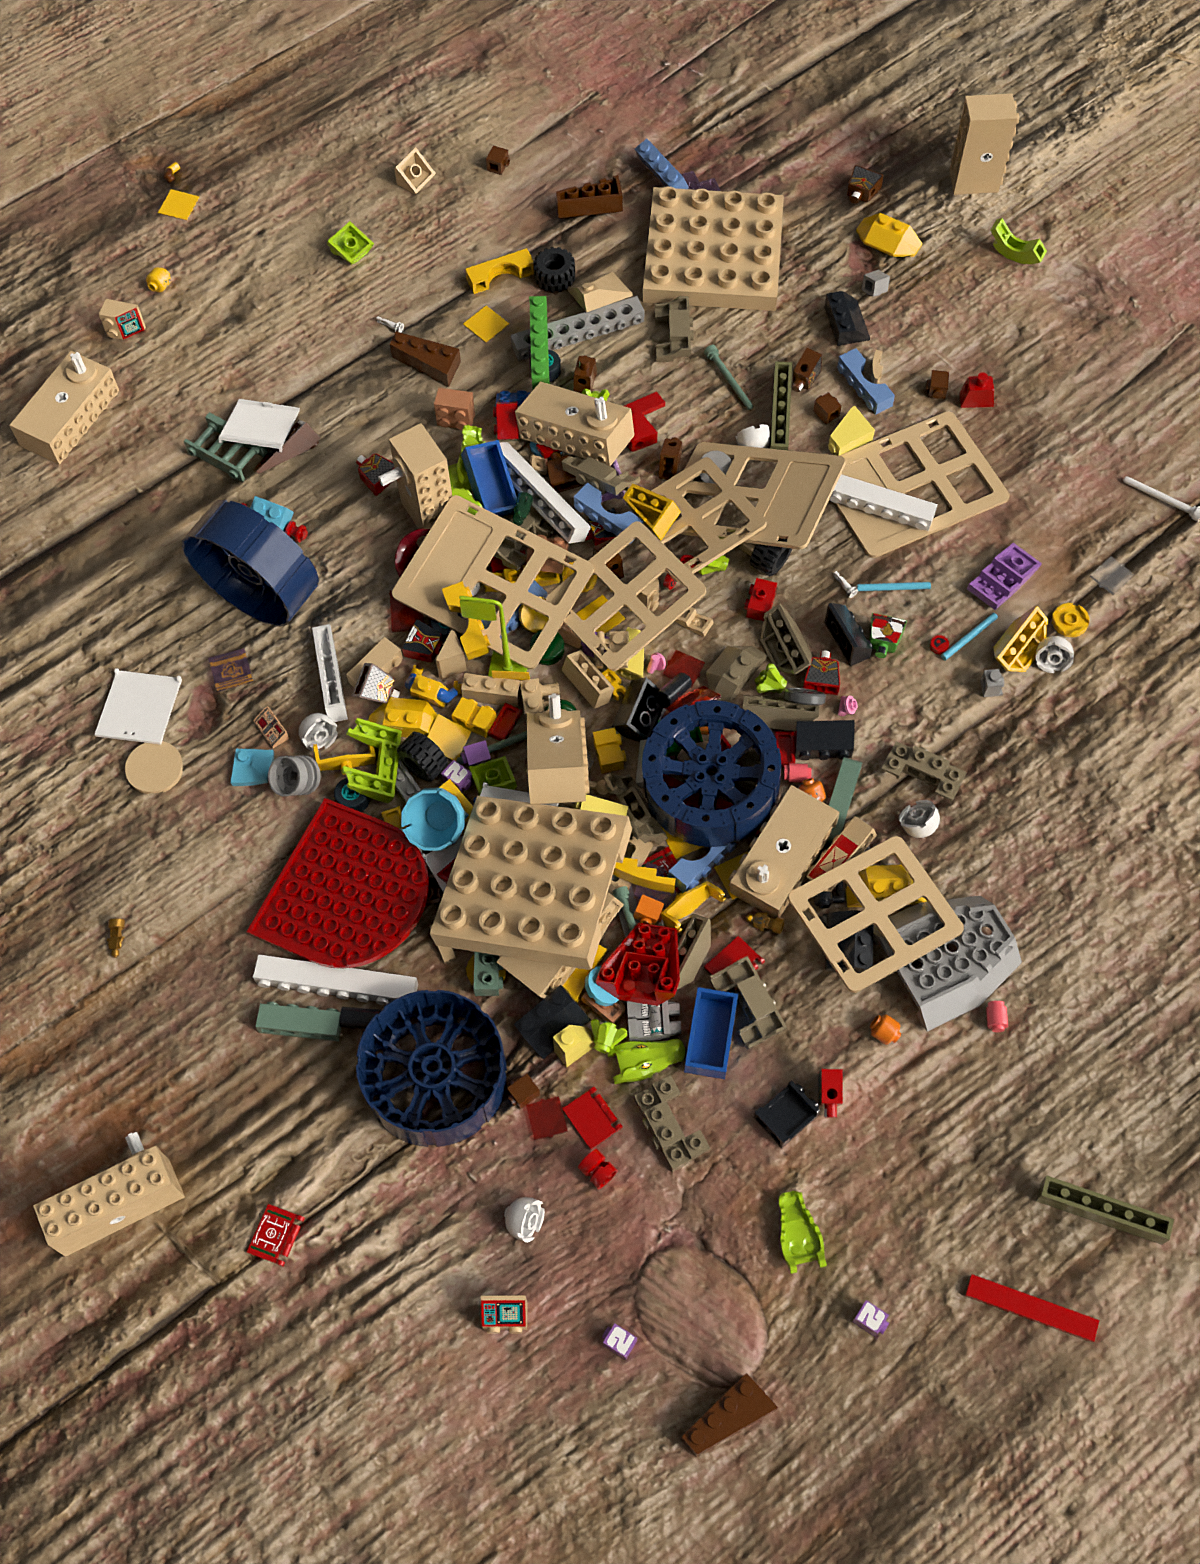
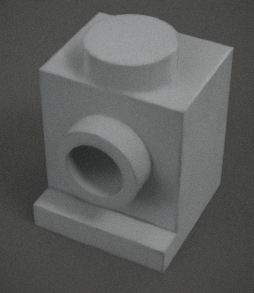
[980,669,1004,697]

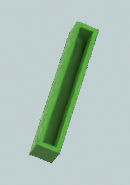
[529,296,550,391]

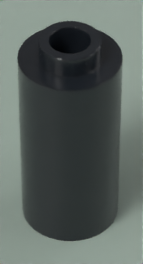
[655,673,692,708]
[340,1007,382,1029]

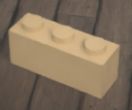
[346,637,403,688]
[562,650,614,709]
[461,673,521,707]

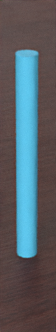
[857,582,931,591]
[941,613,998,661]

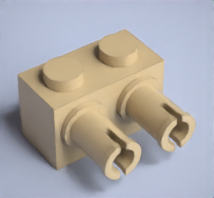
[520,678,560,724]

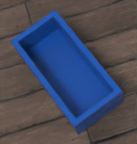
[461,440,520,517]
[684,987,738,1079]

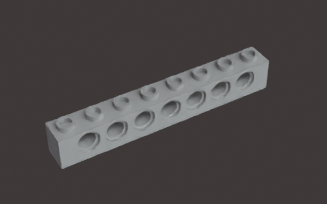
[511,296,644,361]

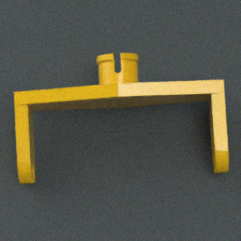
[313,744,376,775]
[661,881,726,933]

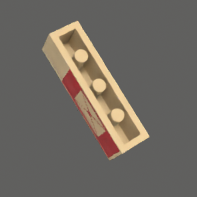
[806,816,877,892]

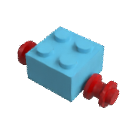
[241,496,308,543]

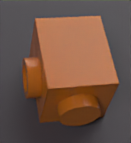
[633,894,664,925]

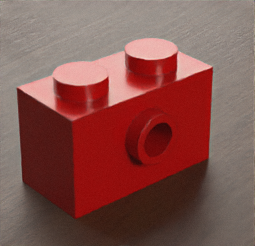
[493,401,519,439]
[744,578,778,621]

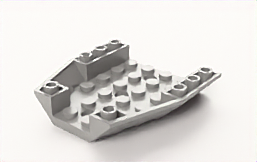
[873,896,1022,1032]

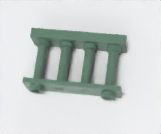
[184,412,268,482]

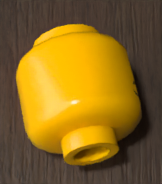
[146,267,171,293]

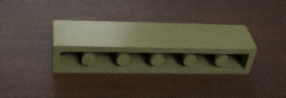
[770,361,792,451]
[1036,1176,1174,1245]

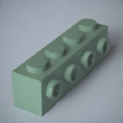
[474,952,503,996]

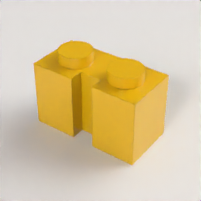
[452,697,496,738]
[593,727,627,774]

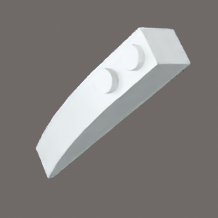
[312,624,348,722]

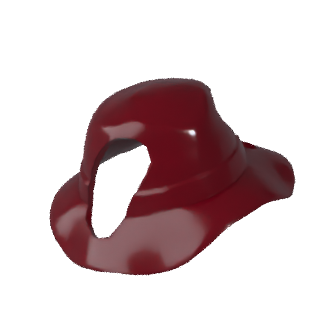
[394,529,430,577]

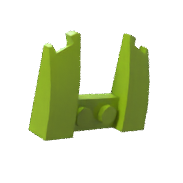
[341,718,402,804]

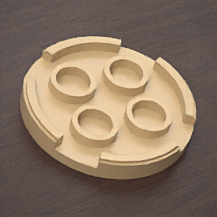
[125,741,183,794]

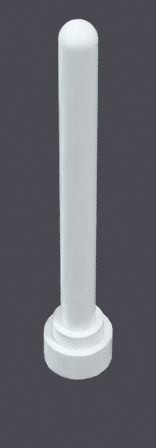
[1123,476,1200,522]

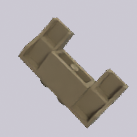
[655,296,693,362]
[562,456,640,496]
[494,503,556,571]
[881,741,967,803]
[604,773,668,845]
[709,956,787,1050]
[634,1075,710,1172]

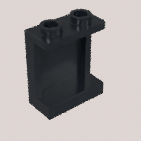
[753,1080,820,1148]

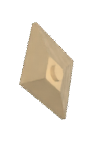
[567,272,633,312]

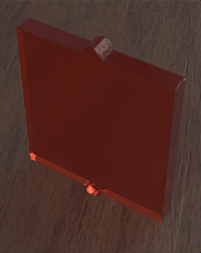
[663,650,705,688]
[526,1096,568,1140]

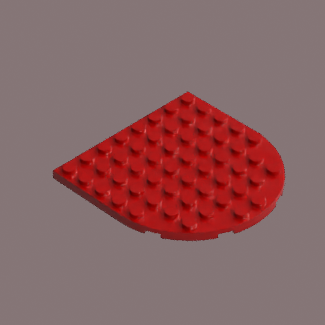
[247,798,429,969]

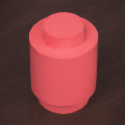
[784,763,811,783]
[986,1001,1008,1032]

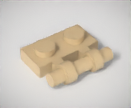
[594,631,629,669]

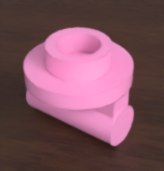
[647,652,666,674]
[838,696,857,716]

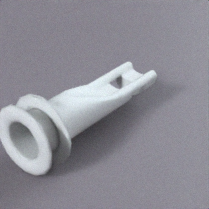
[377,316,404,333]
[834,571,858,598]

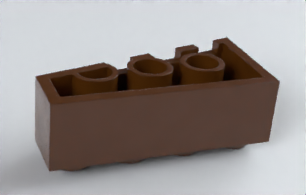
[556,175,623,218]
[390,331,461,388]
[681,1373,778,1457]

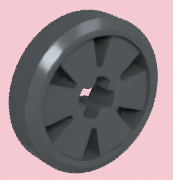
[784,688,826,705]

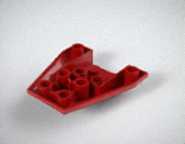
[596,923,680,1006]

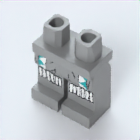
[627,1000,681,1042]

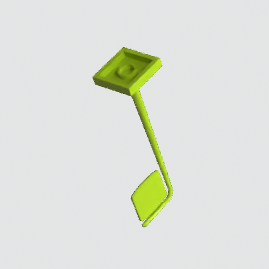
[459,596,528,677]

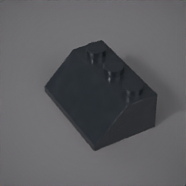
[824,291,870,346]
[824,603,873,666]
[611,677,667,742]
[794,720,855,760]
[825,910,874,973]
[514,985,591,1059]

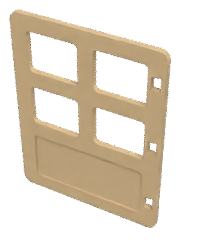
[834,412,1010,558]
[674,442,846,549]
[392,495,594,669]

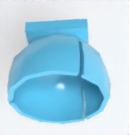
[401,788,469,851]

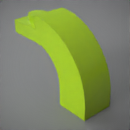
[990,218,1047,264]

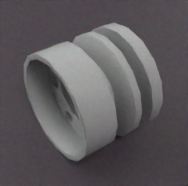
[268,755,321,797]

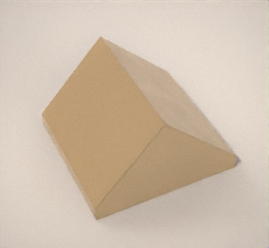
[394,147,436,194]
[436,630,467,679]

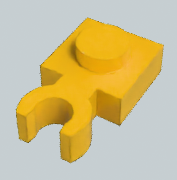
[602,669,627,701]

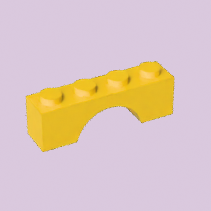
[465,248,534,294]
[442,581,490,660]

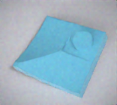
[231,749,275,786]

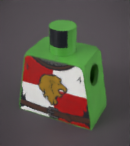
[869,613,907,658]

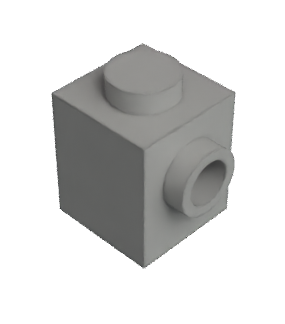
[862,270,890,297]

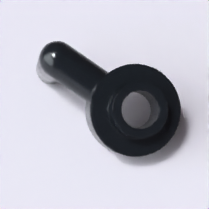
[813,881,846,909]

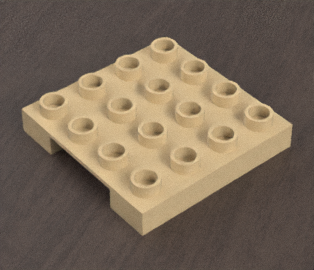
[643,187,784,311]
[430,796,632,970]

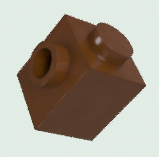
[486,146,510,175]
[926,370,949,399]
[813,392,842,425]
[507,1074,540,1110]

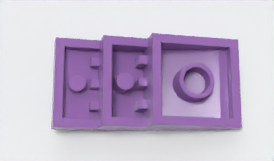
[967,543,1042,610]

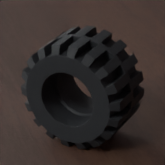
[533,247,575,293]
[750,538,792,577]
[397,732,448,782]

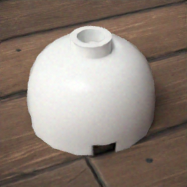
[735,424,771,448]
[1036,636,1074,673]
[299,713,338,751]
[899,800,940,838]
[504,1197,545,1242]

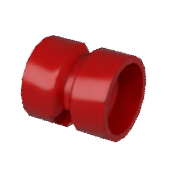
[578,1148,618,1190]

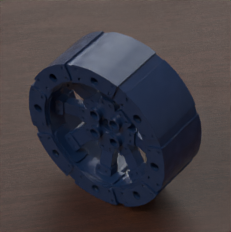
[182,500,319,627]
[642,700,781,847]
[356,990,507,1147]

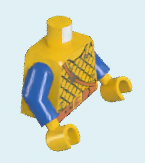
[405,665,462,709]

